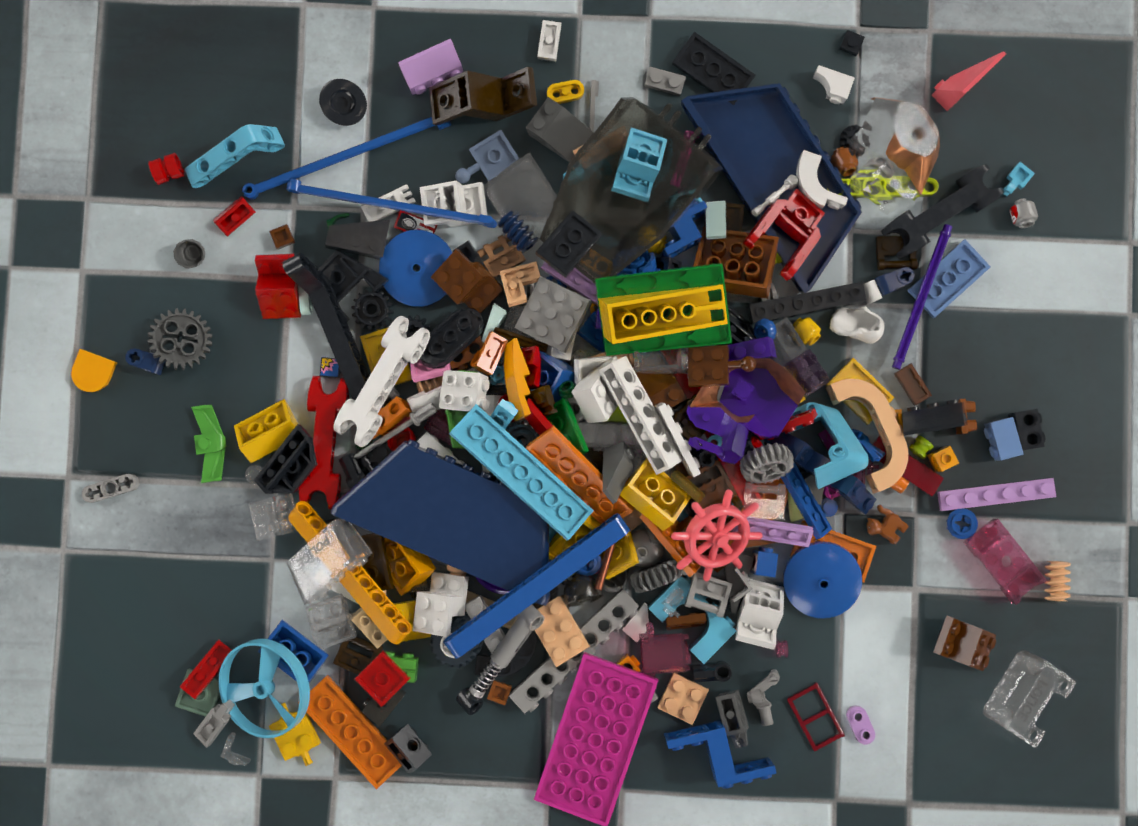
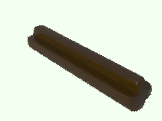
[493,327,548,353]

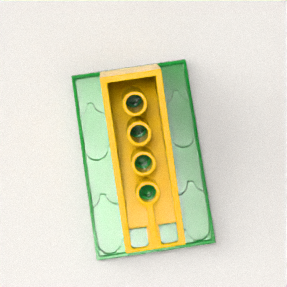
[594,263,732,356]

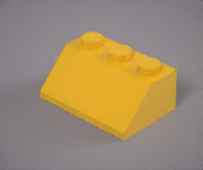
[234,399,298,463]
[620,458,691,531]

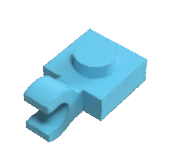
[1003,162,1035,197]

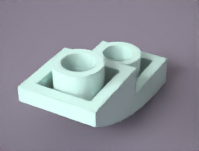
[706,201,726,239]

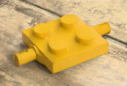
[269,702,321,766]

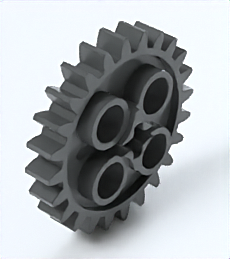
[147,308,212,370]

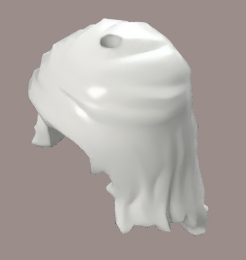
[830,306,885,344]

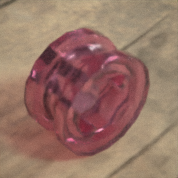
[776,640,788,658]

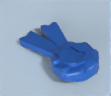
[851,429,886,462]

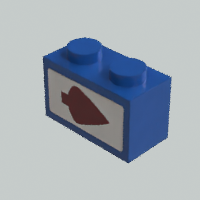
[750,547,778,577]

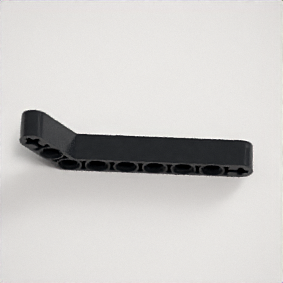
[283,253,369,400]

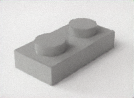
[644,67,686,96]

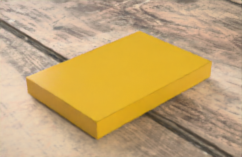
[360,327,412,386]
[826,358,895,425]

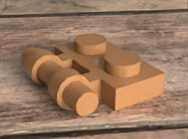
[477,235,526,278]

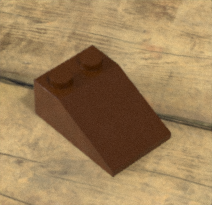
[631,352,687,409]

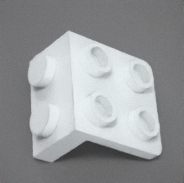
[439,370,490,412]

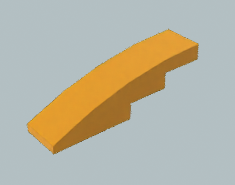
[504,338,531,421]

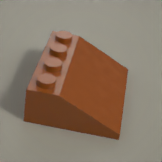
[693,227,779,299]

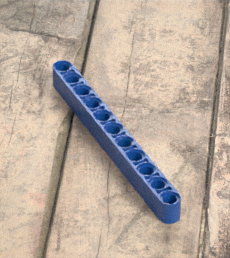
[443,513,630,658]

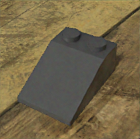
[526,97,596,165]

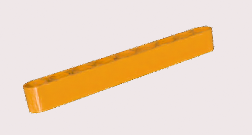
[288,501,411,644]

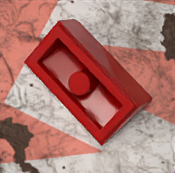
[213,196,256,237]

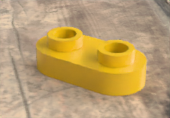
[547,80,584,104]

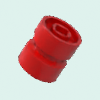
[148,153,185,185]

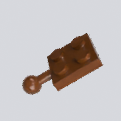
[688,345,756,387]

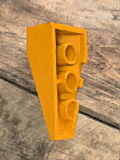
[383,537,436,596]

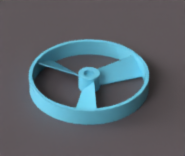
[219,639,310,738]

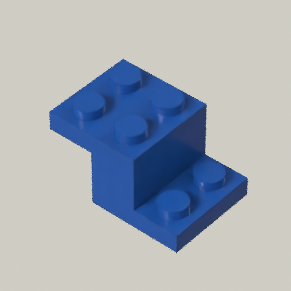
[661,201,708,258]

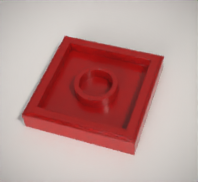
[355,650,410,707]

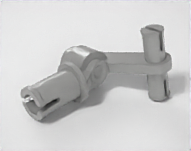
[747,669,780,726]

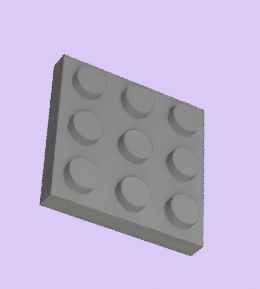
[514,276,592,353]

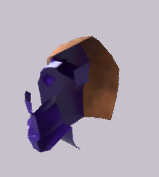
[687,358,806,464]

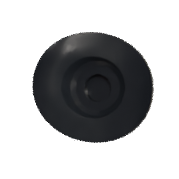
[319,79,367,126]

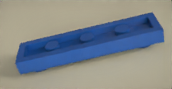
[781,462,832,539]

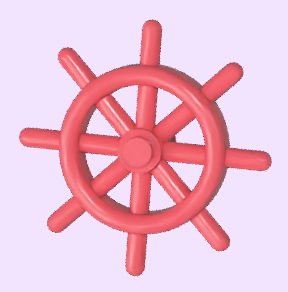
[671,489,763,581]

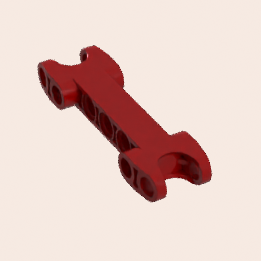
[299,375,349,510]

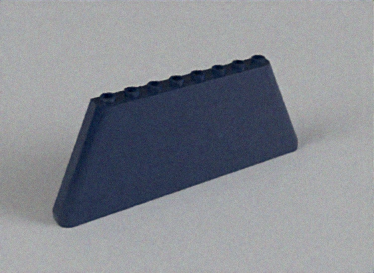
[681,83,862,294]
[330,439,550,606]

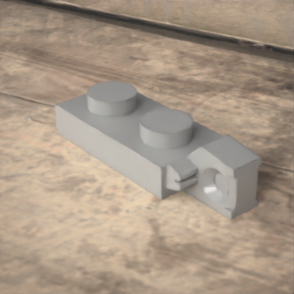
[193,699,235,748]

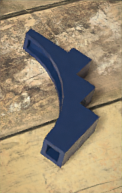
[763,431,877,515]

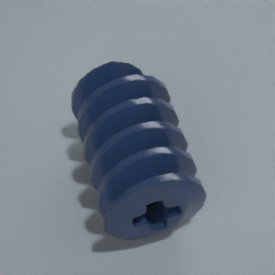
[497,211,539,253]

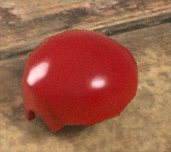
[387,426,416,452]

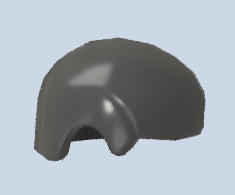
[173,239,205,269]
[598,570,628,593]

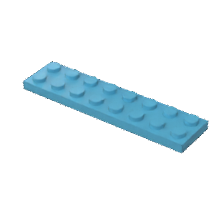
[449,404,594,541]

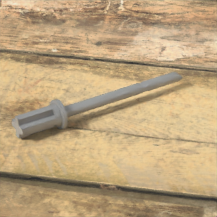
[354,402,437,459]

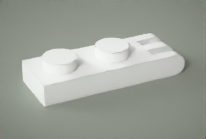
[361,185,416,222]

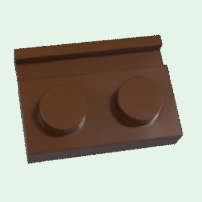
[665,613,706,631]

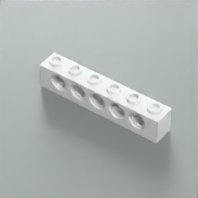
[599,356,683,475]

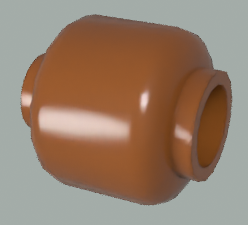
[830,147,859,177]

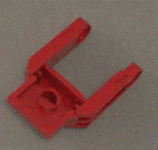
[743,189,825,281]

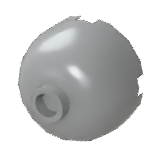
[632,529,665,568]

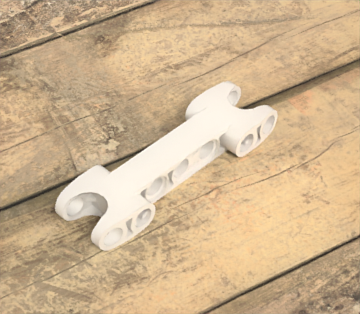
[333,316,430,447]

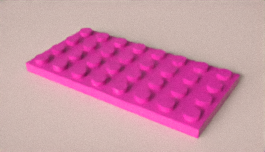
[534,652,659,826]

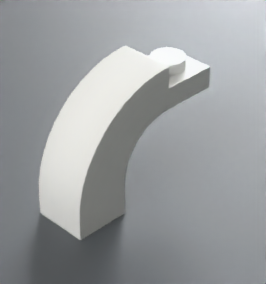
[796,150,848,210]

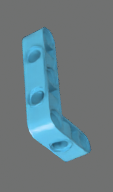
[184,124,285,188]

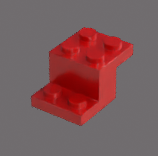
[255,254,301,319]

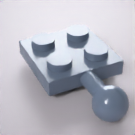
[455,130,521,184]

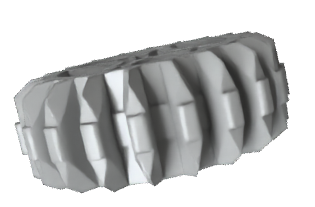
[740,443,794,484]

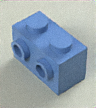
[984,417,1024,461]

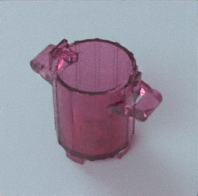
[639,623,691,678]

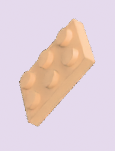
[535,596,590,667]

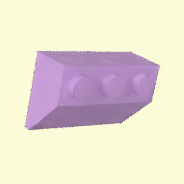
[398,39,463,95]

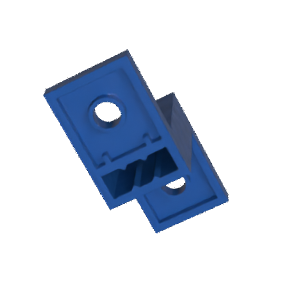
[664,720,776,789]

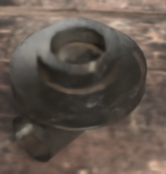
[410,580,430,599]

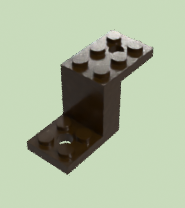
[429,67,537,125]

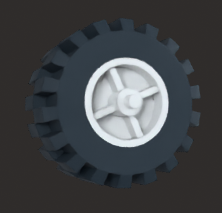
[430,615,484,668]

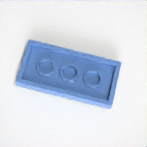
[907,239,991,318]

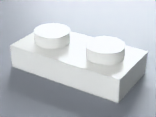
[537,20,561,62]

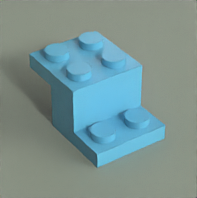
[611,127,667,202]

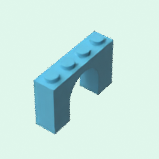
[648,575,736,664]

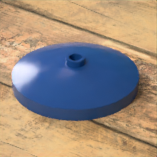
[379,230,453,306]
[783,541,862,618]

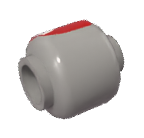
[1010,198,1038,228]

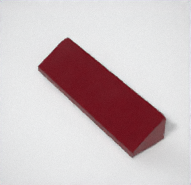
[873,435,944,496]

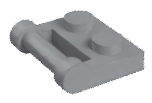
[684,572,732,618]

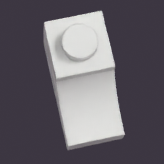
[813,65,854,105]

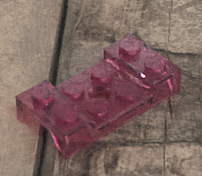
[963,518,1047,605]

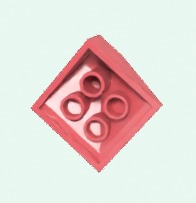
[931,51,1006,111]

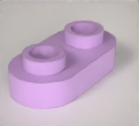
[846,705,875,745]

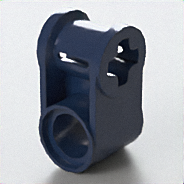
[874,267,915,296]
[125,349,165,375]

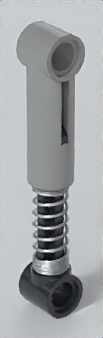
[456,605,544,715]

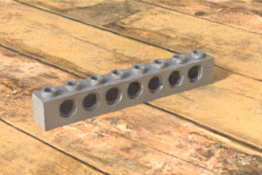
[509,589,639,714]

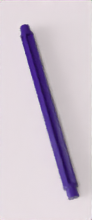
[892,224,952,370]

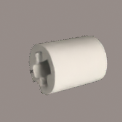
[863,280,882,305]

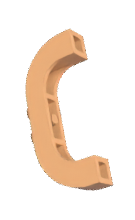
[826,379,908,494]

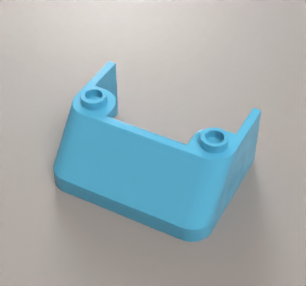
[789,402,869,489]

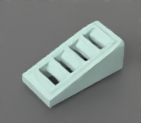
[482,303,507,343]

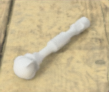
[752,175,799,217]

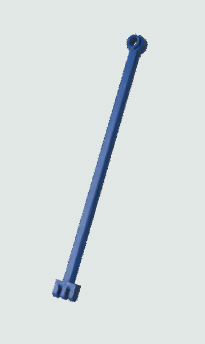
[242,117,451,200]
[286,179,497,228]

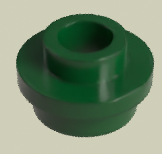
[559,381,576,399]

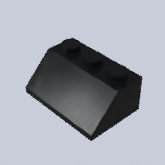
[902,399,968,436]

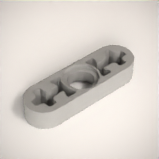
[82,474,139,503]

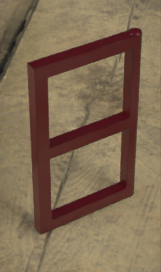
[787,682,845,752]

